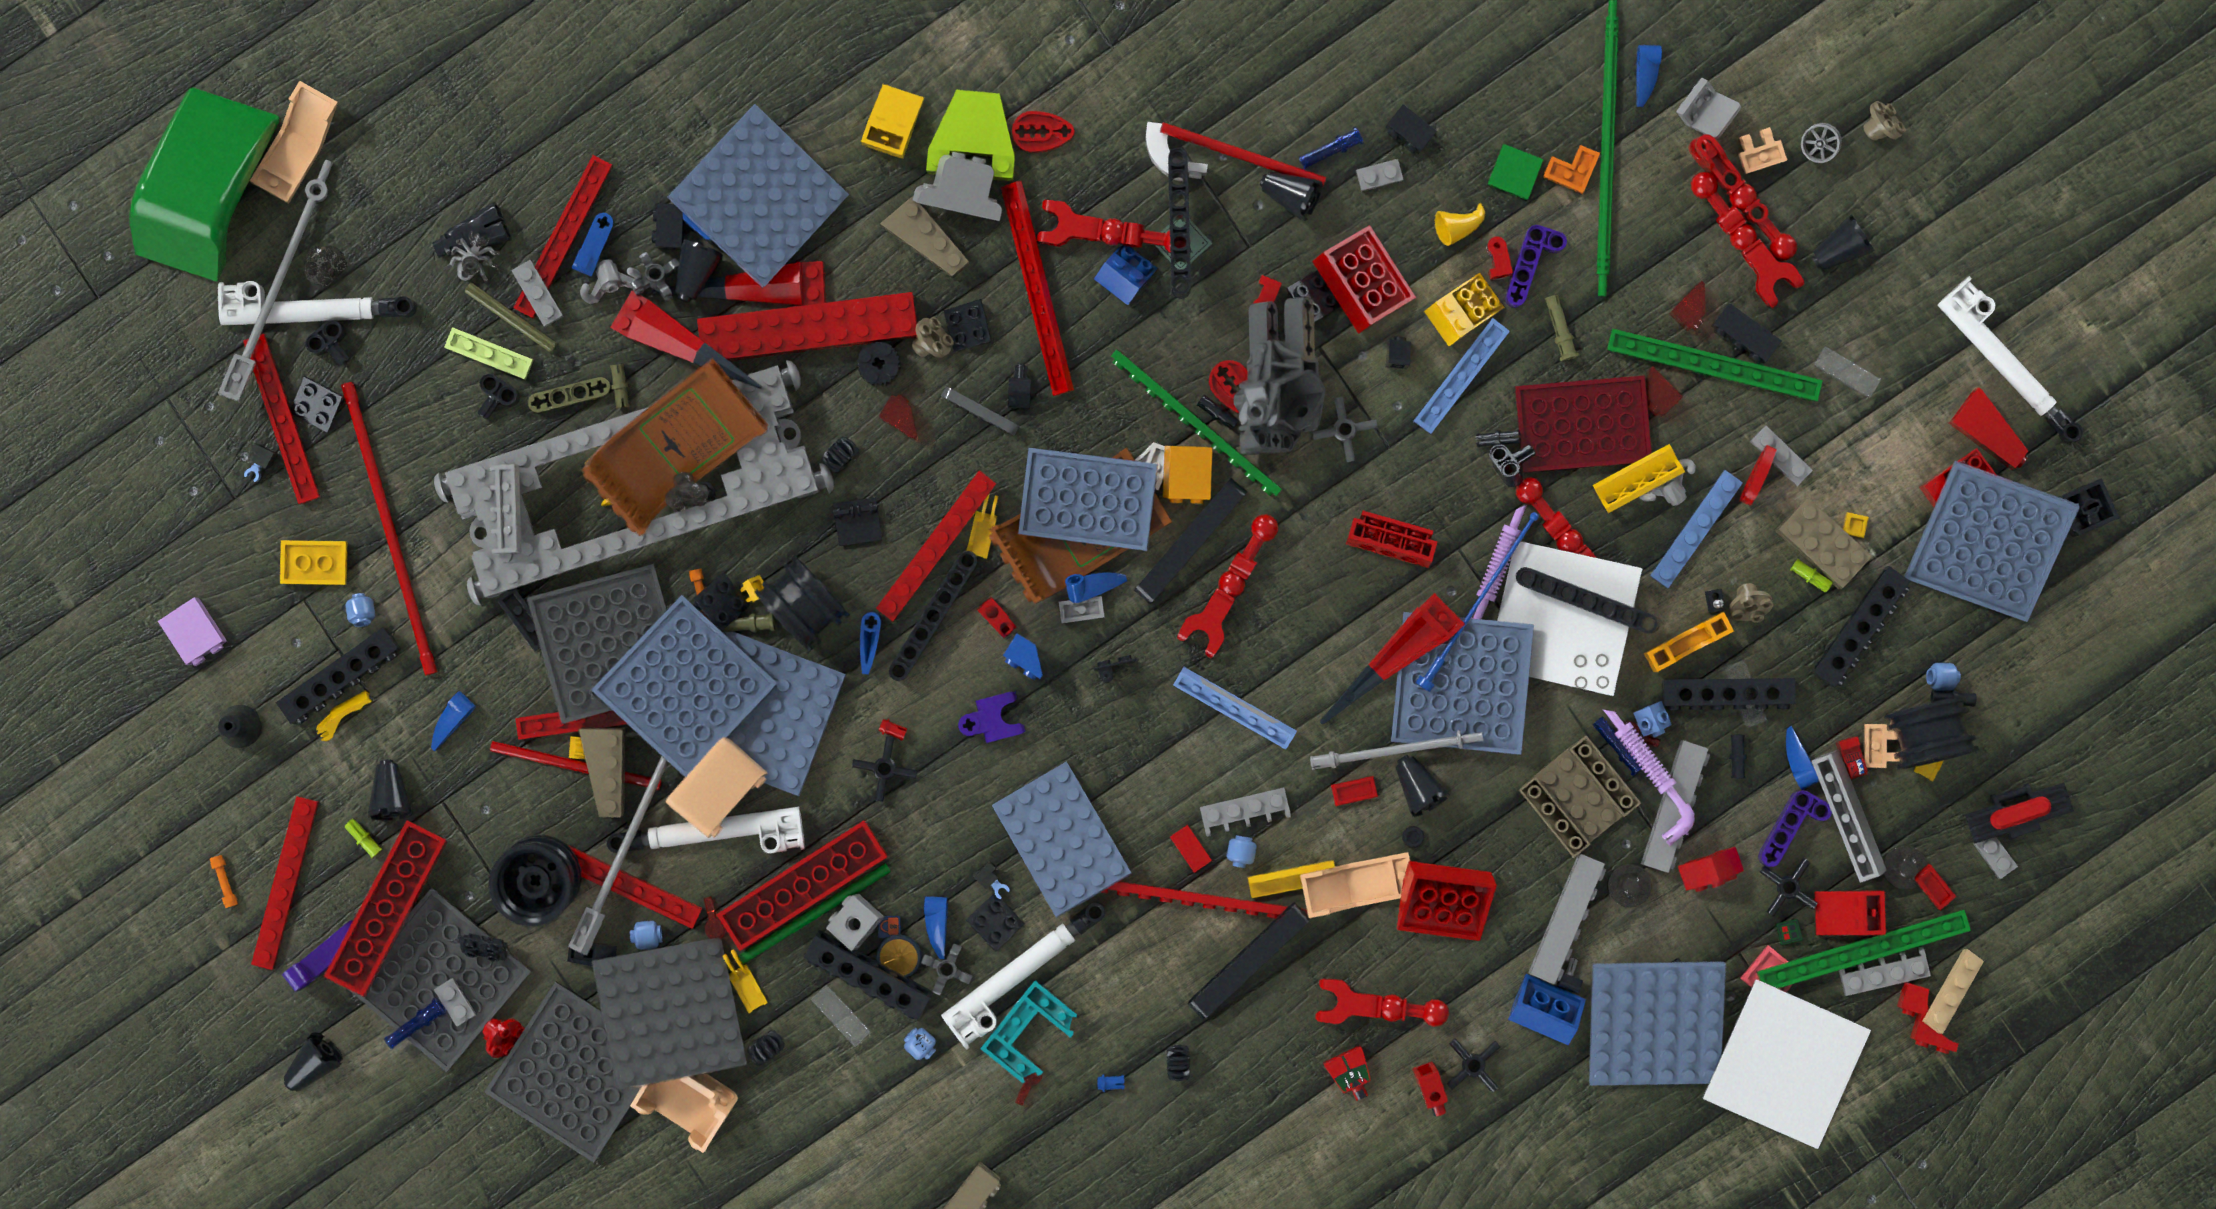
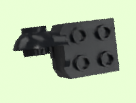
[2058,478,2120,542]

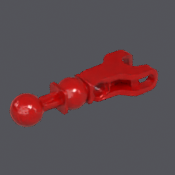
[1315,978,1449,1027]

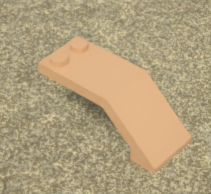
[250,81,338,204]
[1300,852,1410,918]

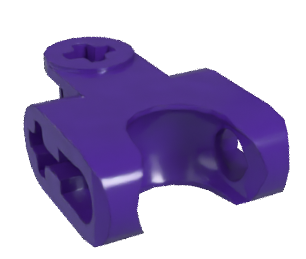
[958,692,1026,743]

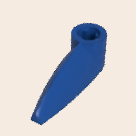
[1636,45,1662,107]
[1065,573,1127,603]
[860,611,882,674]
[431,691,476,751]
[1786,726,1819,790]
[924,896,948,959]

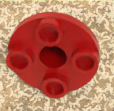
[483,1019,525,1058]

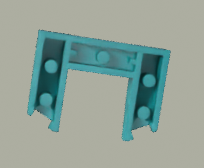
[980,981,1077,1083]

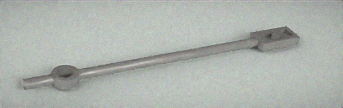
[218,160,333,403]
[568,756,668,955]

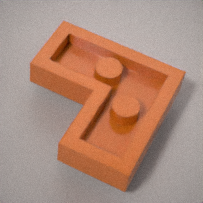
[1543,145,1600,194]

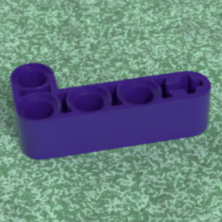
[1505,225,1567,308]
[1758,790,1832,867]
[282,920,353,992]

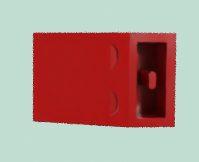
[1919,448,1996,507]
[1814,890,1886,935]

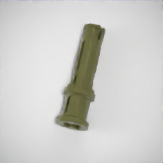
[1545,295,1579,362]
[709,612,776,633]

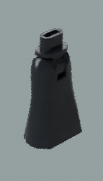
[432,202,512,258]

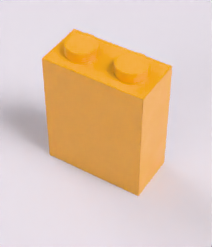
[1163,446,1212,504]

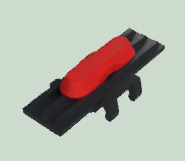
[1965,782,2074,844]

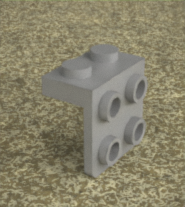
[1676,78,1741,139]

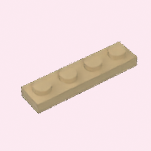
[1923,949,1984,1034]

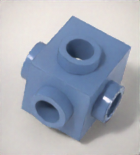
[1634,701,1672,737]

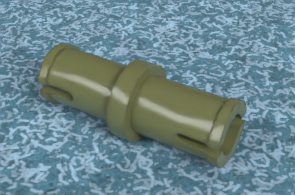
[610,364,630,408]

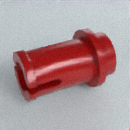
[878,718,907,741]

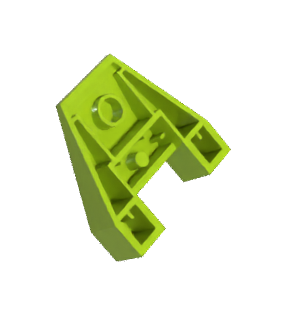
[926,90,1015,182]

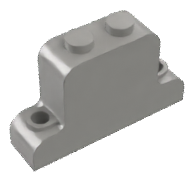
[913,152,1002,221]

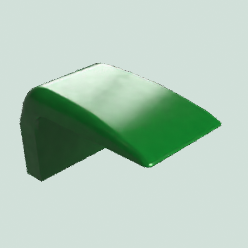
[129,88,280,282]

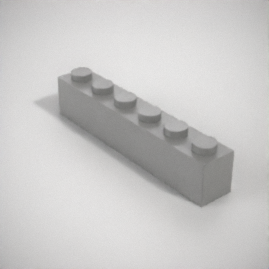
[1641,740,1710,873]
[1812,749,1887,882]
[1528,853,1606,984]

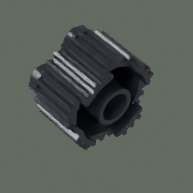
[857,342,901,387]

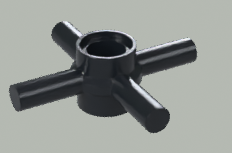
[852,736,917,802]
[1759,858,1818,917]
[1447,1038,1501,1093]

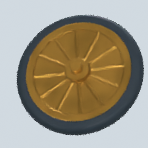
[876,935,922,978]

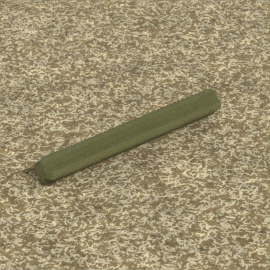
[465,283,557,352]

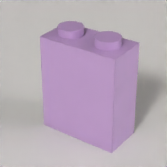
[158,597,227,666]

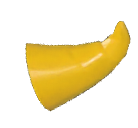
[1435,203,1485,246]

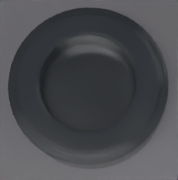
[1402,826,1424,848]

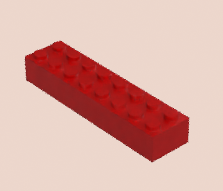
[324,820,447,997]
[716,820,888,951]

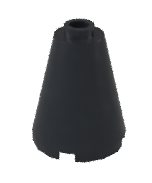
[1260,171,1323,221]
[1812,215,1875,270]
[675,240,723,303]
[218,705,262,748]
[1395,755,1450,818]
[368,759,412,821]
[284,1032,343,1092]

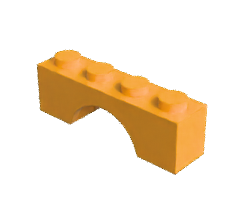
[1644,612,1734,672]

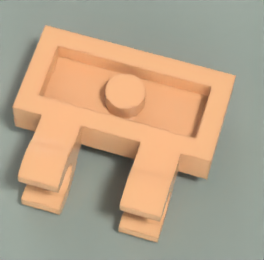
[1738,127,1787,174]
[1864,724,1900,768]

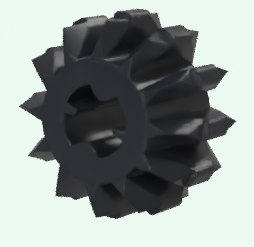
[822,437,859,473]
[747,1030,785,1065]
[1167,1045,1190,1082]

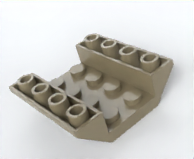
[1519,736,1641,858]

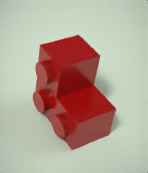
[1678,846,1744,892]

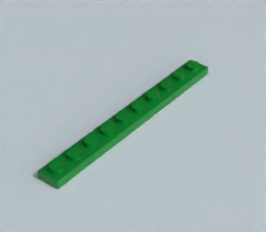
[1607,329,1823,402]
[1111,349,1282,496]
[1756,910,1971,989]

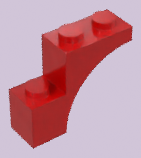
[1897,982,1959,1054]

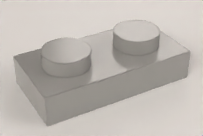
[1356,159,1403,192]
[1059,596,1105,623]
[1973,837,2018,879]
[434,978,477,1026]

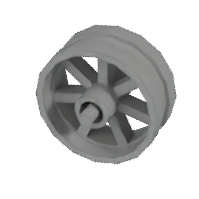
[1801,123,1842,163]

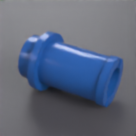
[1097,1075,1124,1092]

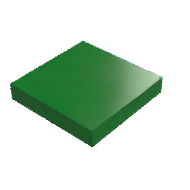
[1487,144,1543,200]

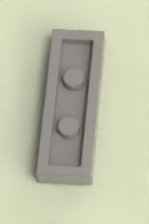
[511,260,564,327]
[1750,426,1813,486]

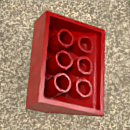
[1312,225,1416,334]
[1397,861,1497,941]

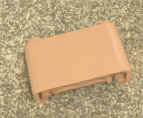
[666,737,768,838]
[630,1074,738,1153]

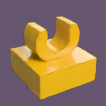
[740,575,764,602]
[569,736,585,759]

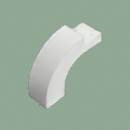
[1146,122,1208,182]

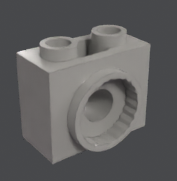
[826,894,884,951]

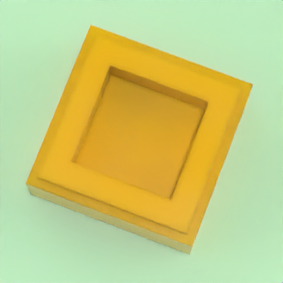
[1843,512,1869,538]

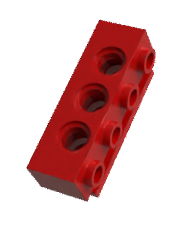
[1346,511,1437,568]

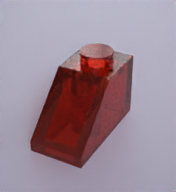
[1668,281,1705,331]
[1646,366,1683,417]
[878,394,918,441]

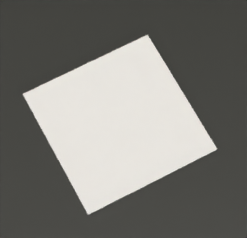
[1497,542,1643,696]
[1702,979,1871,1149]

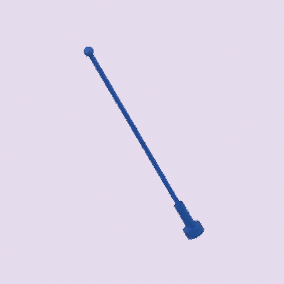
[1415,512,1539,692]

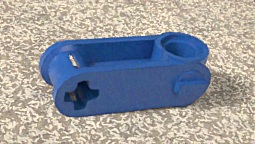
[572,213,613,277]

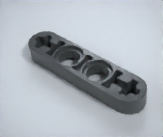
[941,387,1020,436]

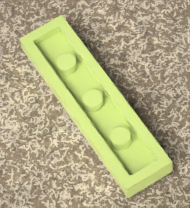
[444,327,534,380]

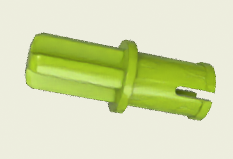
[1790,559,1832,592]
[345,819,382,858]

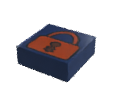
[878,916,901,938]

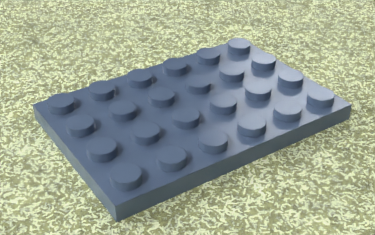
[1018,448,1158,551]
[992,761,1132,918]

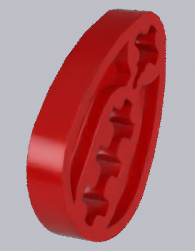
[1012,111,1075,153]
[1209,360,1248,414]
[1740,445,1777,506]

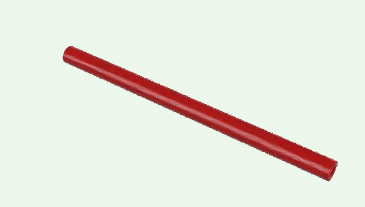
[1160,122,1326,187]
[490,741,662,790]

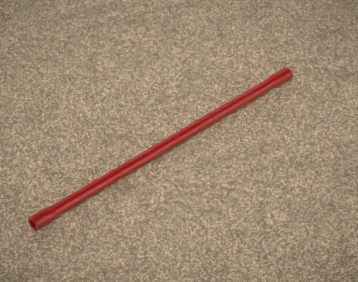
[341,382,437,676]

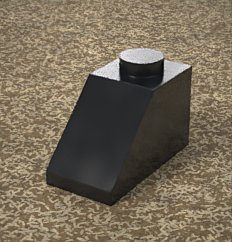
[1385,336,1411,369]
[567,940,617,967]

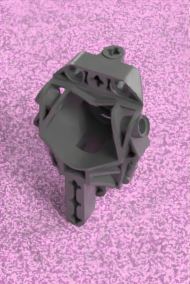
[1234,296,1326,455]

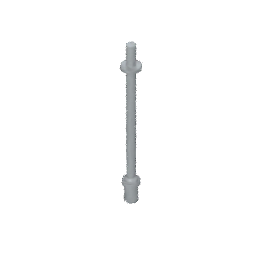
[1310,730,1483,770]

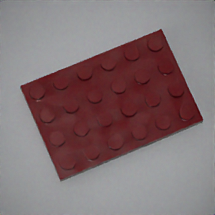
[1515,375,1652,473]

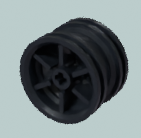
[754,555,850,652]
[1884,696,1979,770]
[488,835,582,927]

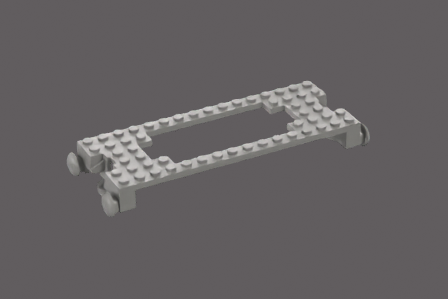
[434,360,834,606]

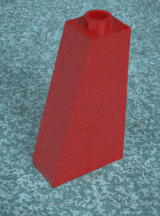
[1949,387,2028,470]

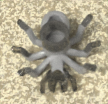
[444,231,500,283]

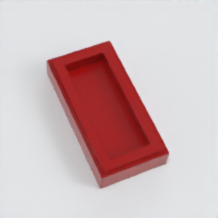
[1331,776,1378,806]
[1170,825,1212,873]
[1913,864,1956,911]

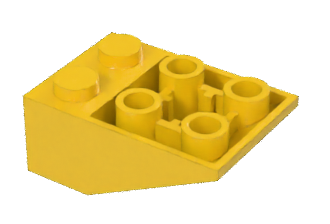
[861,84,924,159]
[1424,273,1505,346]

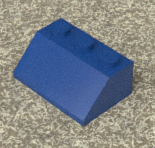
[1508,974,1586,1045]

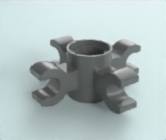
[630,252,679,302]
[921,943,973,995]

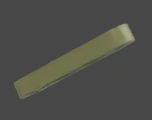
[528,377,611,413]

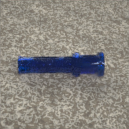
[1299,126,1364,170]
[1592,716,1642,776]
[384,998,447,1049]

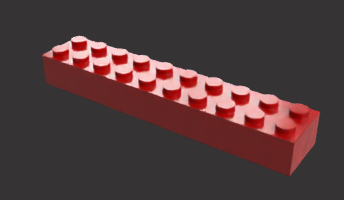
[697,292,917,361]

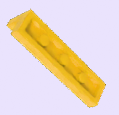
[1593,444,1685,513]
[1247,860,1335,898]

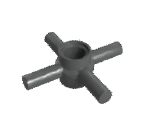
[1312,397,1378,462]

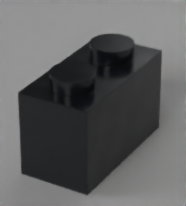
[1386,104,1437,154]
[652,203,685,250]

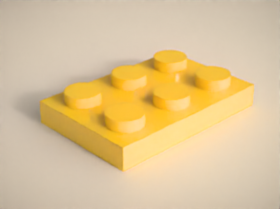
[280,540,347,585]

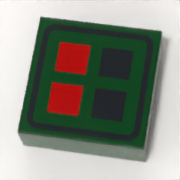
[1775,919,1802,945]

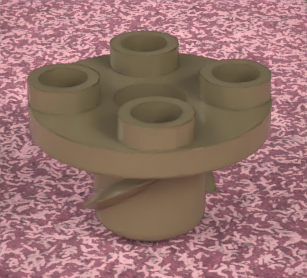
[1864,101,1906,141]
[912,317,954,358]
[1729,583,1773,623]

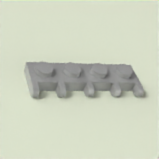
[489,464,522,554]
[1200,788,1291,837]
[1839,946,1931,996]

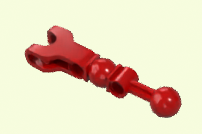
[1688,134,1797,261]
[1691,172,1804,309]
[1036,200,1186,254]
[1515,477,1596,558]
[1177,514,1279,659]

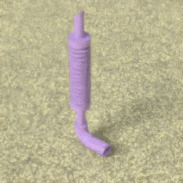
[1471,505,1527,619]
[1603,710,1695,846]

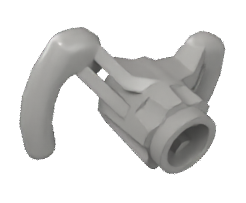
[580,260,643,304]
[1639,459,1696,506]

